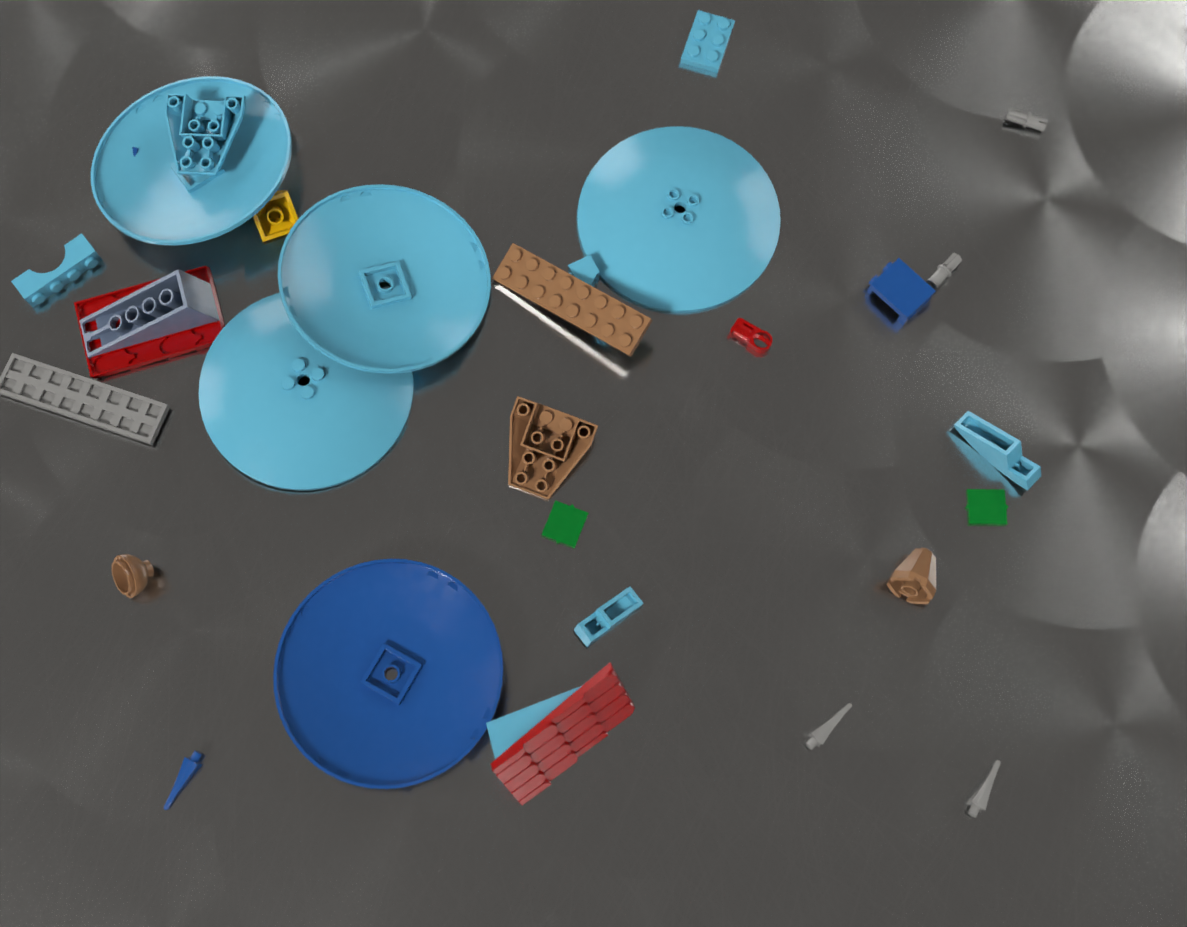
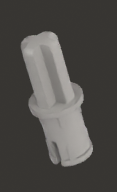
[1006,108,1048,132]
[926,253,962,290]

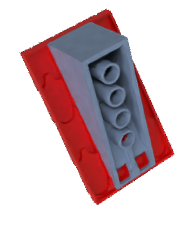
[74,265,225,379]

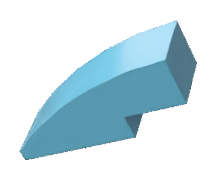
[574,586,644,647]

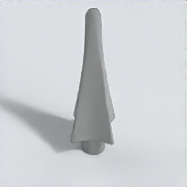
[805,703,852,750]
[966,760,1001,817]

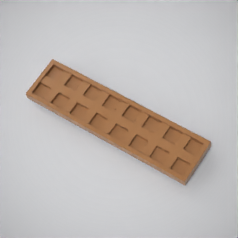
[492,243,653,357]

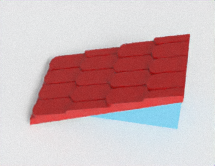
[486,662,635,806]

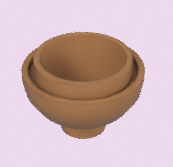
[112,554,154,598]

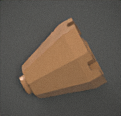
[886,548,936,604]

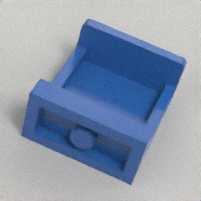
[867,258,936,325]

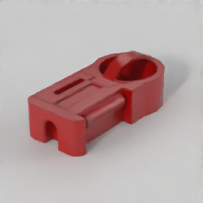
[729,318,773,353]

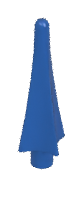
[164,750,203,810]

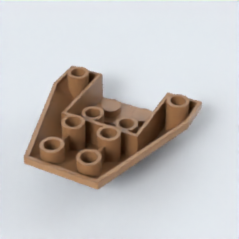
[508,396,598,500]

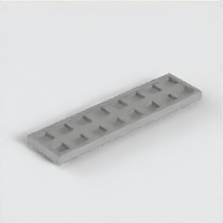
[0,353,170,445]

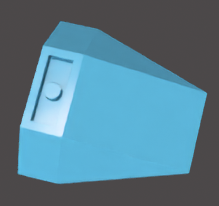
[164,93,246,176]

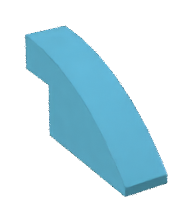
[954,411,1041,491]

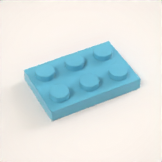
[680,10,735,73]

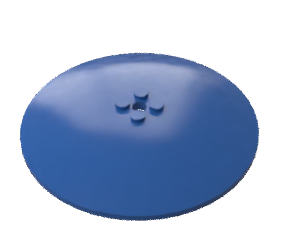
[273,559,503,789]

